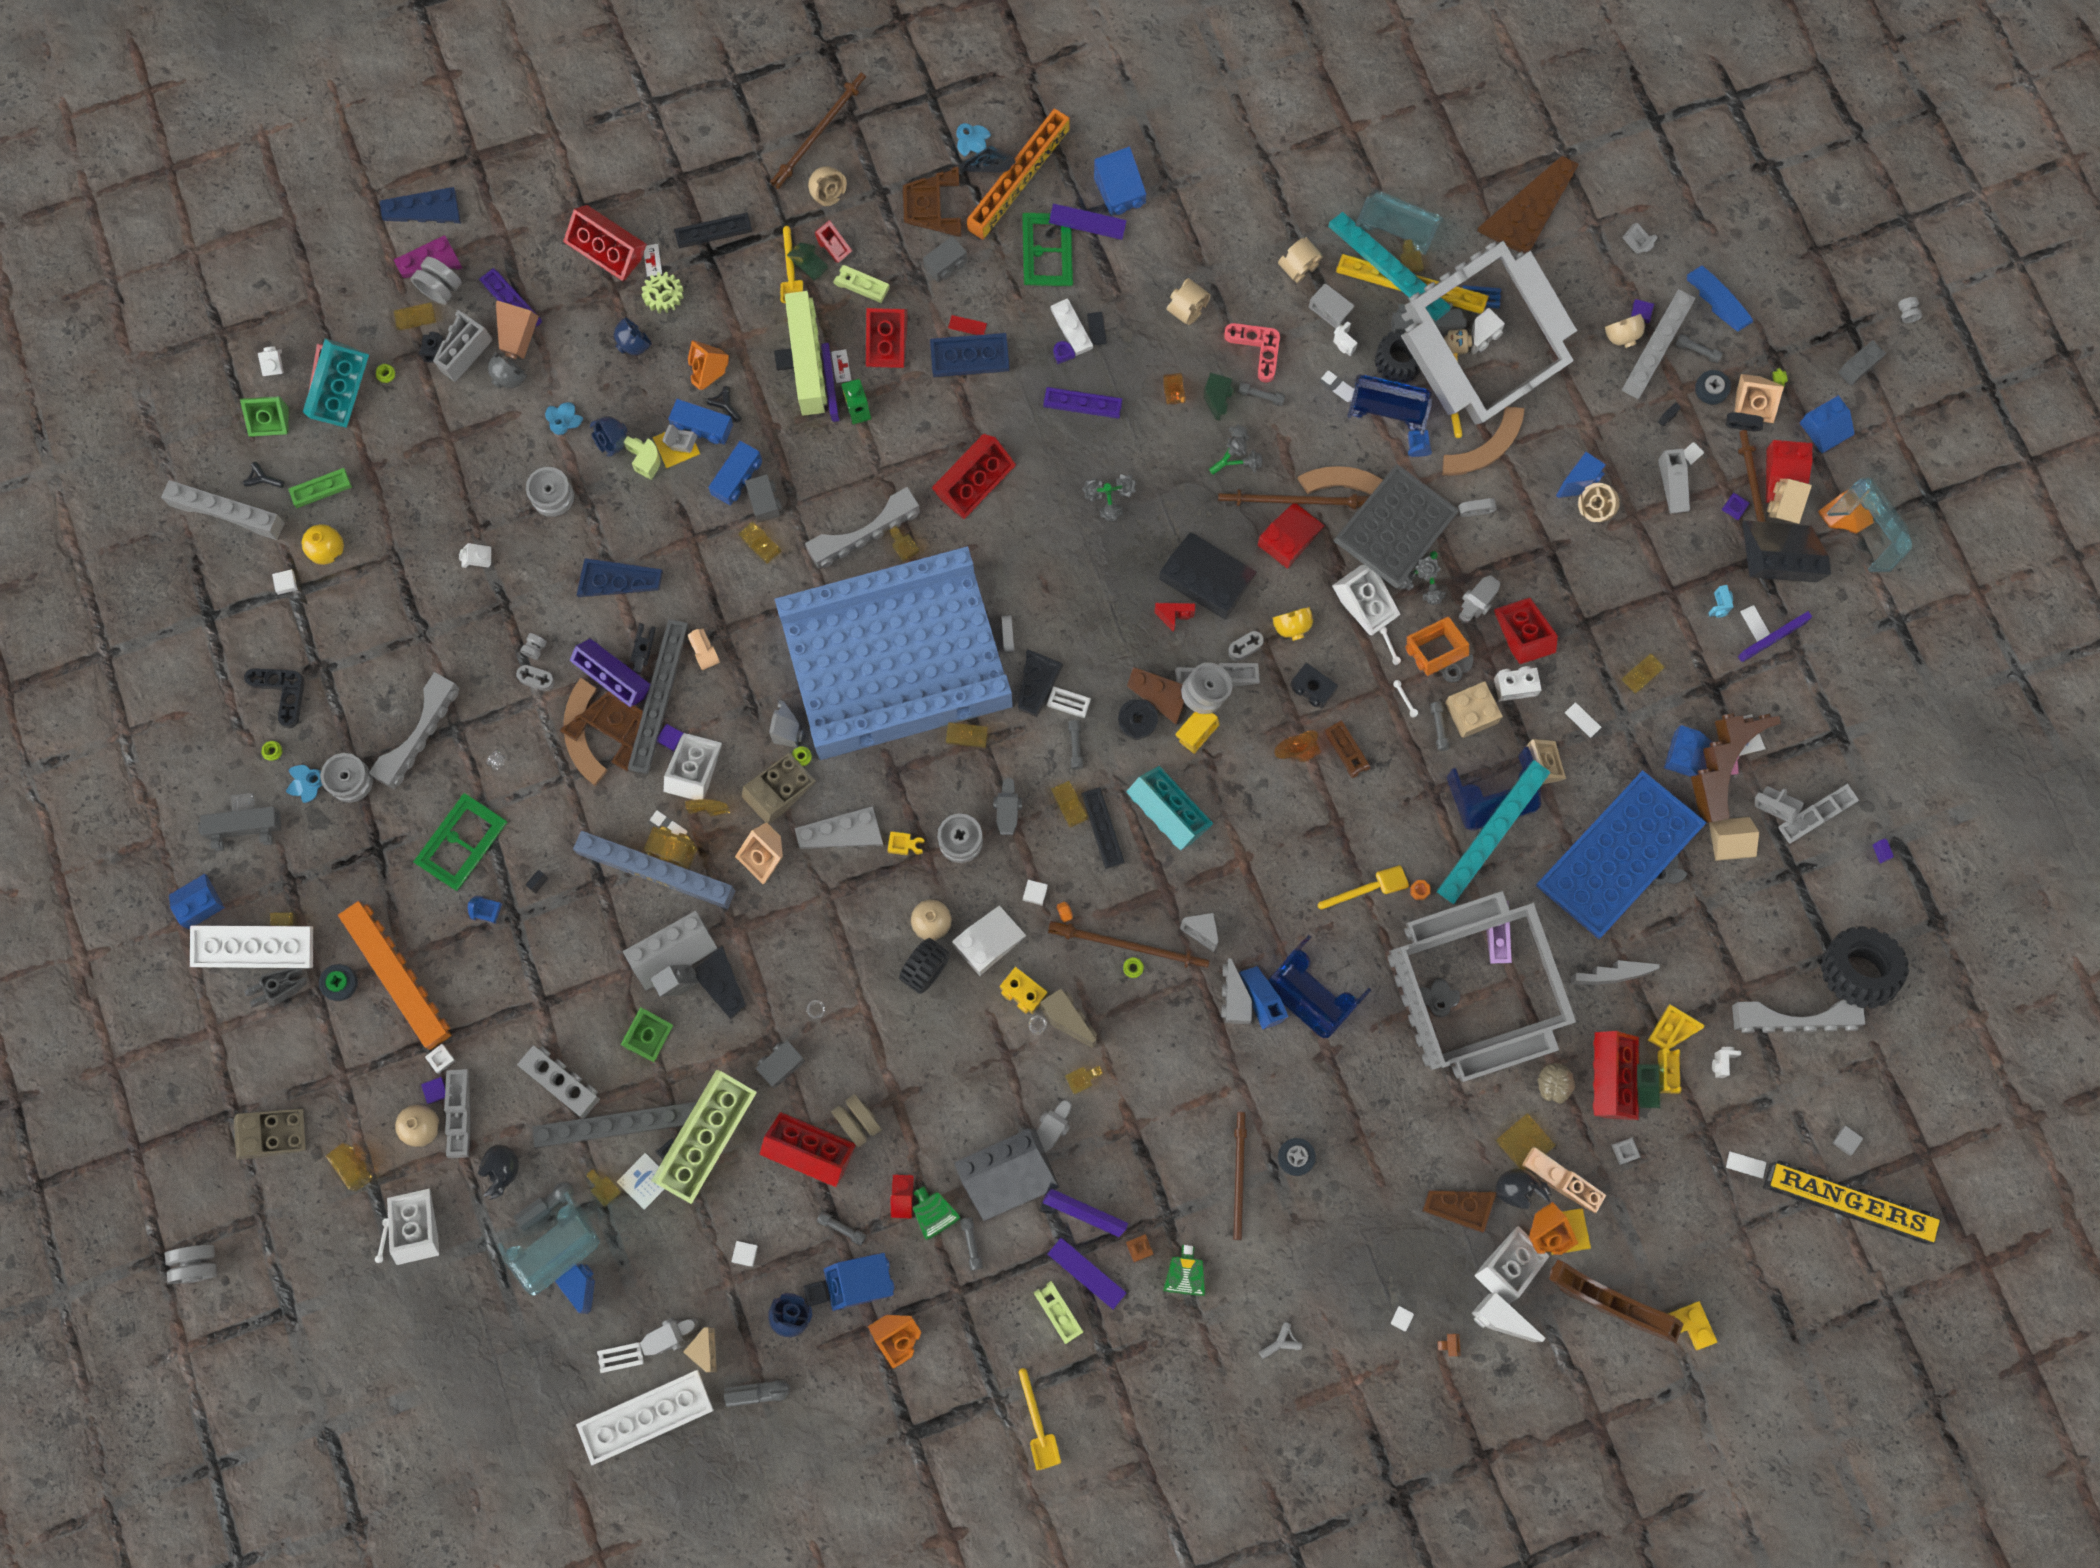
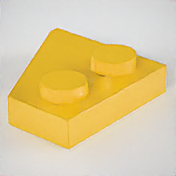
[1648,1004,1705,1049]

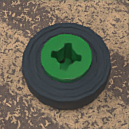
[319,964,358,1001]

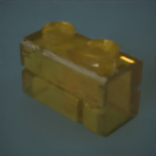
[326,1143,373,1192]

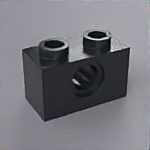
[1290,662,1338,709]

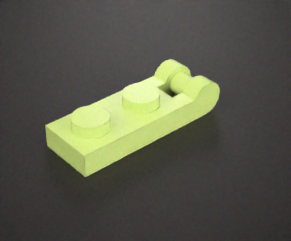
[834,265,890,303]
[1033,1281,1083,1344]

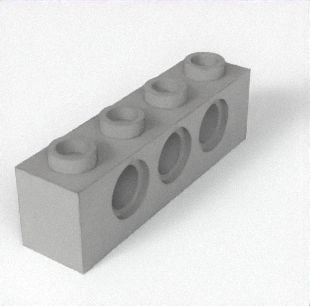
[517,1045,600,1119]

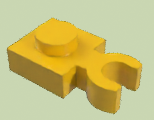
[888,831,924,855]

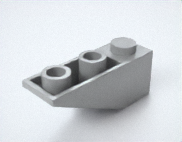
[1658,448,1690,514]
[1221,958,1252,1024]

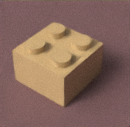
[1767,479,1812,524]
[1445,682,1503,738]

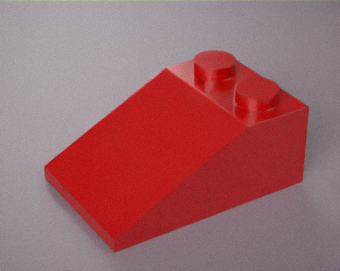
[866,308,908,368]
[1765,440,1813,503]
[1258,503,1325,569]
[1494,598,1558,664]

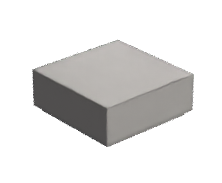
[1832,1126,1863,1156]
[1612,1137,1641,1165]

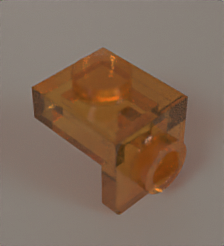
[1163,373,1186,405]

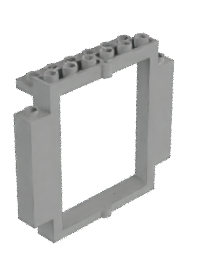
[1401,241,1577,425]
[1387,891,1576,1082]

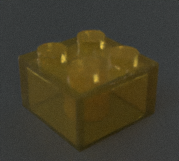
[644,826,697,870]

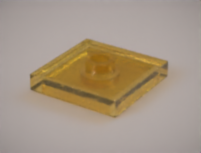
[1495,1113,1556,1170]

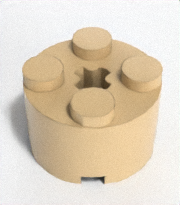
[1278,237,1323,283]
[1167,278,1211,325]

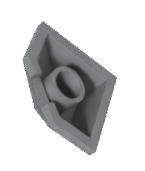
[769,700,804,748]

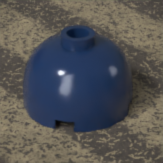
[614,317,652,356]
[590,416,627,457]
[768,1293,812,1338]

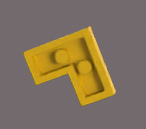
[1667,1301,1717,1350]

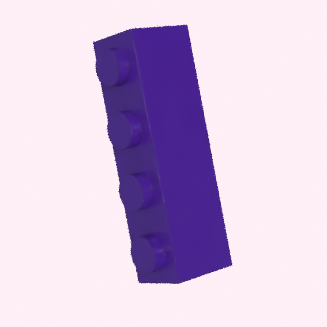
[570,638,651,707]

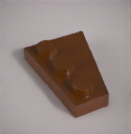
[1127,667,1185,724]
[1422,1191,1496,1233]

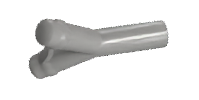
[1258,1322,1303,1359]

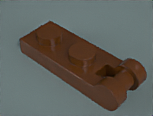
[1324,720,1370,779]

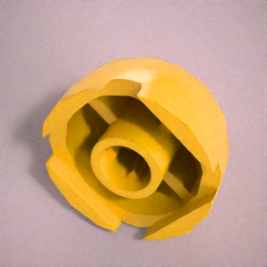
[301,524,344,565]
[1272,607,1313,641]

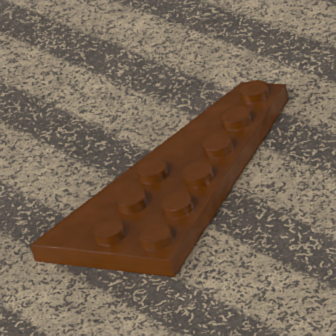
[1477,156,1579,253]

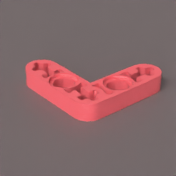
[1224,323,1280,383]

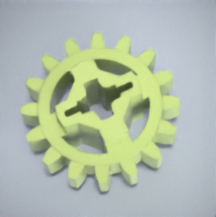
[642,272,684,313]

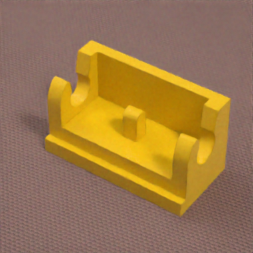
[1175,712,1220,754]
[1657,1049,1681,1094]

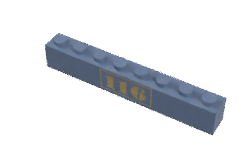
[573,831,735,910]

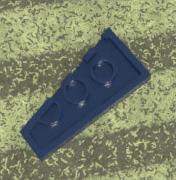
[379,187,461,224]
[577,558,663,597]

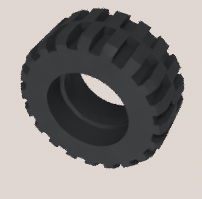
[1821,926,1909,1008]

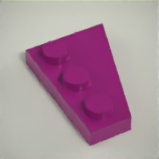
[394,235,463,278]

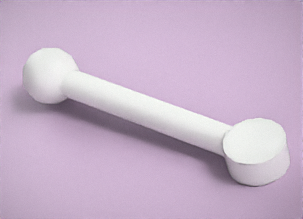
[1379,627,1401,665]
[1393,680,1418,717]
[375,1218,389,1263]

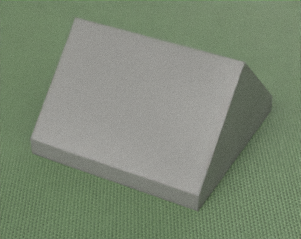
[1180,913,1219,952]

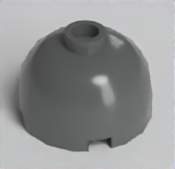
[488,352,528,389]

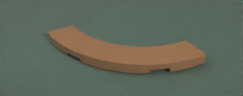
[1442,407,1524,476]
[1298,466,1383,495]
[564,678,607,787]

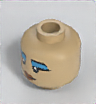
[1444,329,1472,355]

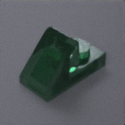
[787,242,828,281]

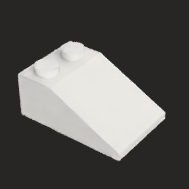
[1332,565,1401,635]
[664,733,722,802]
[952,906,1026,976]
[387,1189,439,1265]
[1474,1226,1549,1304]
[1472,1293,1546,1342]

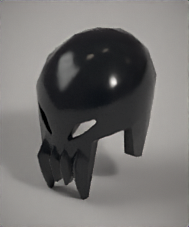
[478,1145,519,1200]
[1496,1169,1552,1209]

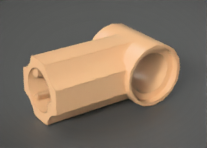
[688,629,720,671]

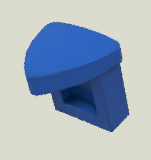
[1408,430,1432,457]
[468,895,502,924]

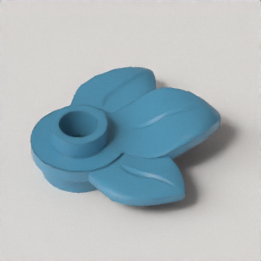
[956,123,991,157]
[545,402,583,435]
[286,765,322,803]

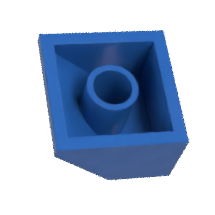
[1800,395,1855,454]
[1556,452,1606,498]
[1664,725,1712,777]
[169,874,225,929]
[553,1262,595,1314]

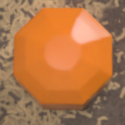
[1410,880,1430,900]
[1057,902,1073,923]

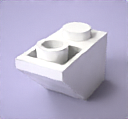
[1471,308,1505,355]

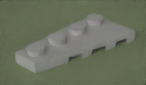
[794,806,884,849]

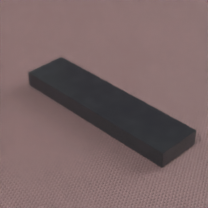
[674,212,752,249]
[1081,787,1125,870]

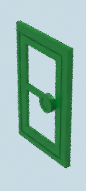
[1022,213,1073,286]
[413,793,508,891]

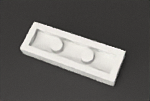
[1051,298,1093,356]

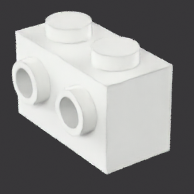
[1494,666,1541,702]

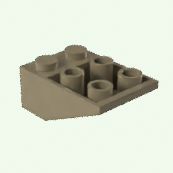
[741,753,816,824]
[1040,989,1097,1048]
[234,1109,306,1160]

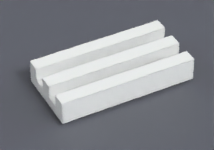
[1047,686,1091,718]
[597,1342,644,1373]

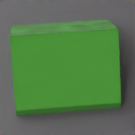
[240,396,289,436]
[621,1007,673,1062]

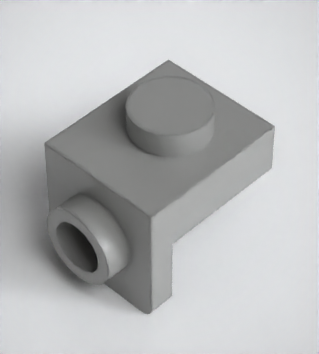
[1622,223,1658,254]
[663,424,697,453]

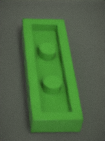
[288,468,352,508]

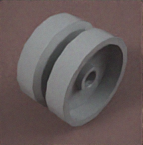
[410,256,462,305]
[526,467,574,517]
[1181,663,1233,714]
[320,753,373,803]
[937,813,983,863]
[165,1245,217,1284]

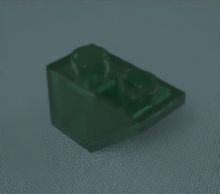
[1203,372,1234,421]
[1637,1064,1661,1109]

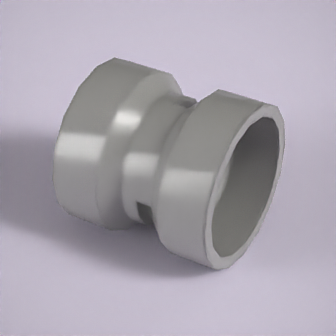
[1898,297,1922,323]
[520,633,547,660]

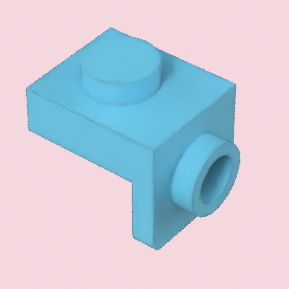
[1709,585,1734,618]

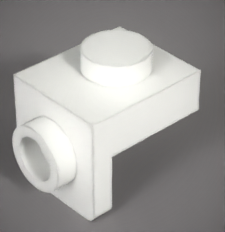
[1333,322,1358,356]
[258,346,284,376]
[459,543,491,568]
[1712,1047,1741,1078]

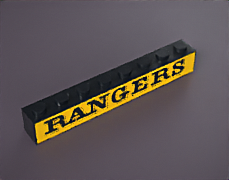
[1763,1160,1941,1245]

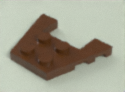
[903,167,961,237]
[560,691,643,772]

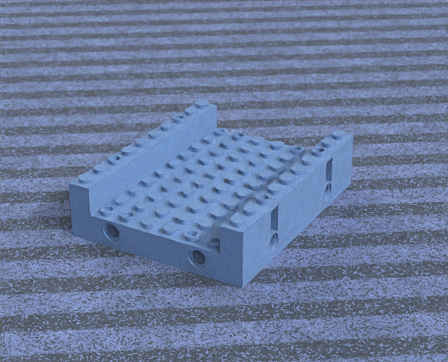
[775,546,1012,760]

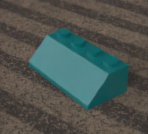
[303,338,369,428]
[1126,766,1214,851]

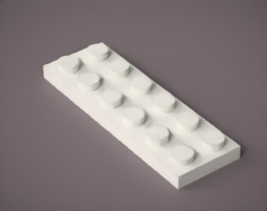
[190,926,313,968]
[576,1370,714,1466]

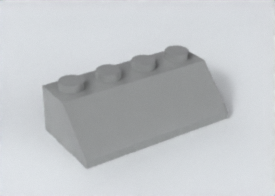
[623,911,718,991]

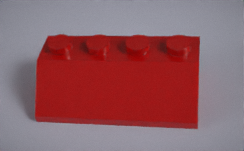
[563,205,647,281]
[932,434,1016,519]
[1593,1031,1639,1120]
[759,1112,856,1187]

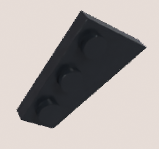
[960,145,1016,173]
[1018,649,1063,717]
[694,946,746,1019]

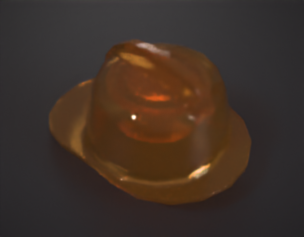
[1274,730,1321,762]

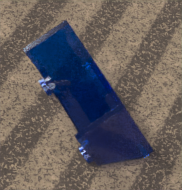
[1347,374,1432,435]
[1446,746,1541,831]
[1268,935,1371,1038]

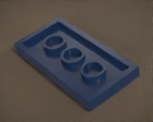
[930,333,1009,377]

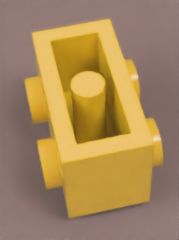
[1000,967,1048,1015]

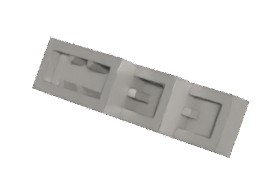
[1175,663,1260,686]
[1778,784,1859,844]
[1571,960,1660,985]
[444,1069,470,1158]

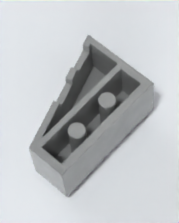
[433,310,493,382]

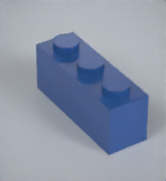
[668,399,733,445]
[708,441,762,506]

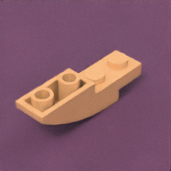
[1522,1148,1606,1213]

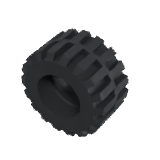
[1375,330,1421,384]
[899,938,950,994]

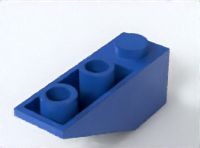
[1239,966,1288,1030]

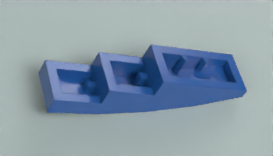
[1687,266,1753,332]

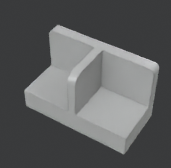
[1309,284,1354,329]
[1755,786,1804,824]

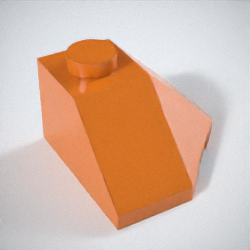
[688,340,729,390]
[1818,485,1874,534]
[1529,1202,1578,1255]
[868,1315,921,1369]

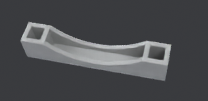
[1622,289,1695,399]
[161,480,285,540]
[805,487,920,569]
[368,672,459,790]
[1732,1000,1865,1033]

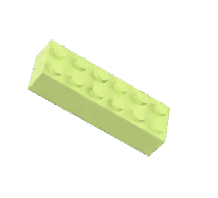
[785,291,828,416]
[651,1070,757,1204]

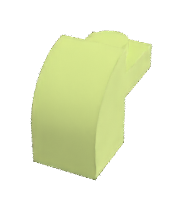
[624,436,660,480]

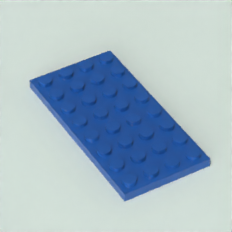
[1536,770,1706,940]

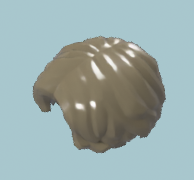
[1538,1063,1575,1104]

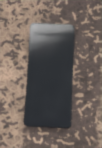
[1087,312,1107,345]

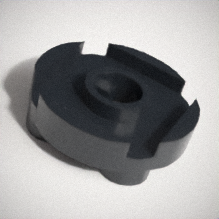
[1118,699,1158,740]

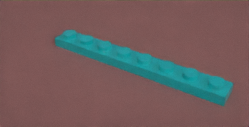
[1328,212,1451,321]
[1436,760,1551,904]

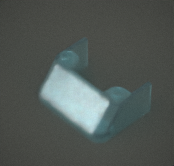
[1355,190,1443,255]
[1827,477,1912,572]
[498,1192,600,1296]

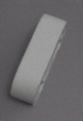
[1458,498,1497,517]
[1001,615,1014,652]
[1228,631,1263,661]
[516,665,555,691]

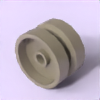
[831,1094,882,1148]

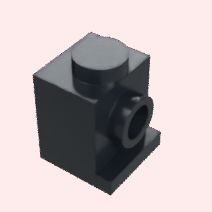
[419,332,445,363]

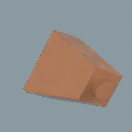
[496,301,539,360]

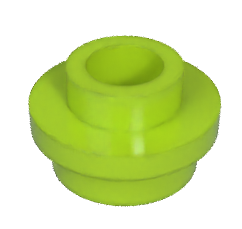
[375,364,395,383]
[1772,368,1788,387]
[261,741,282,761]
[792,747,812,767]
[1123,957,1144,978]

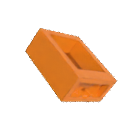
[1405,616,1469,676]

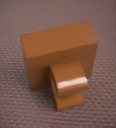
[1126,1234,1153,1262]
[1437,1334,1461,1356]

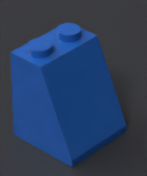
[1094,146,1146,216]
[824,1253,894,1311]

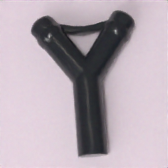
[707,386,742,423]
[243,462,285,488]

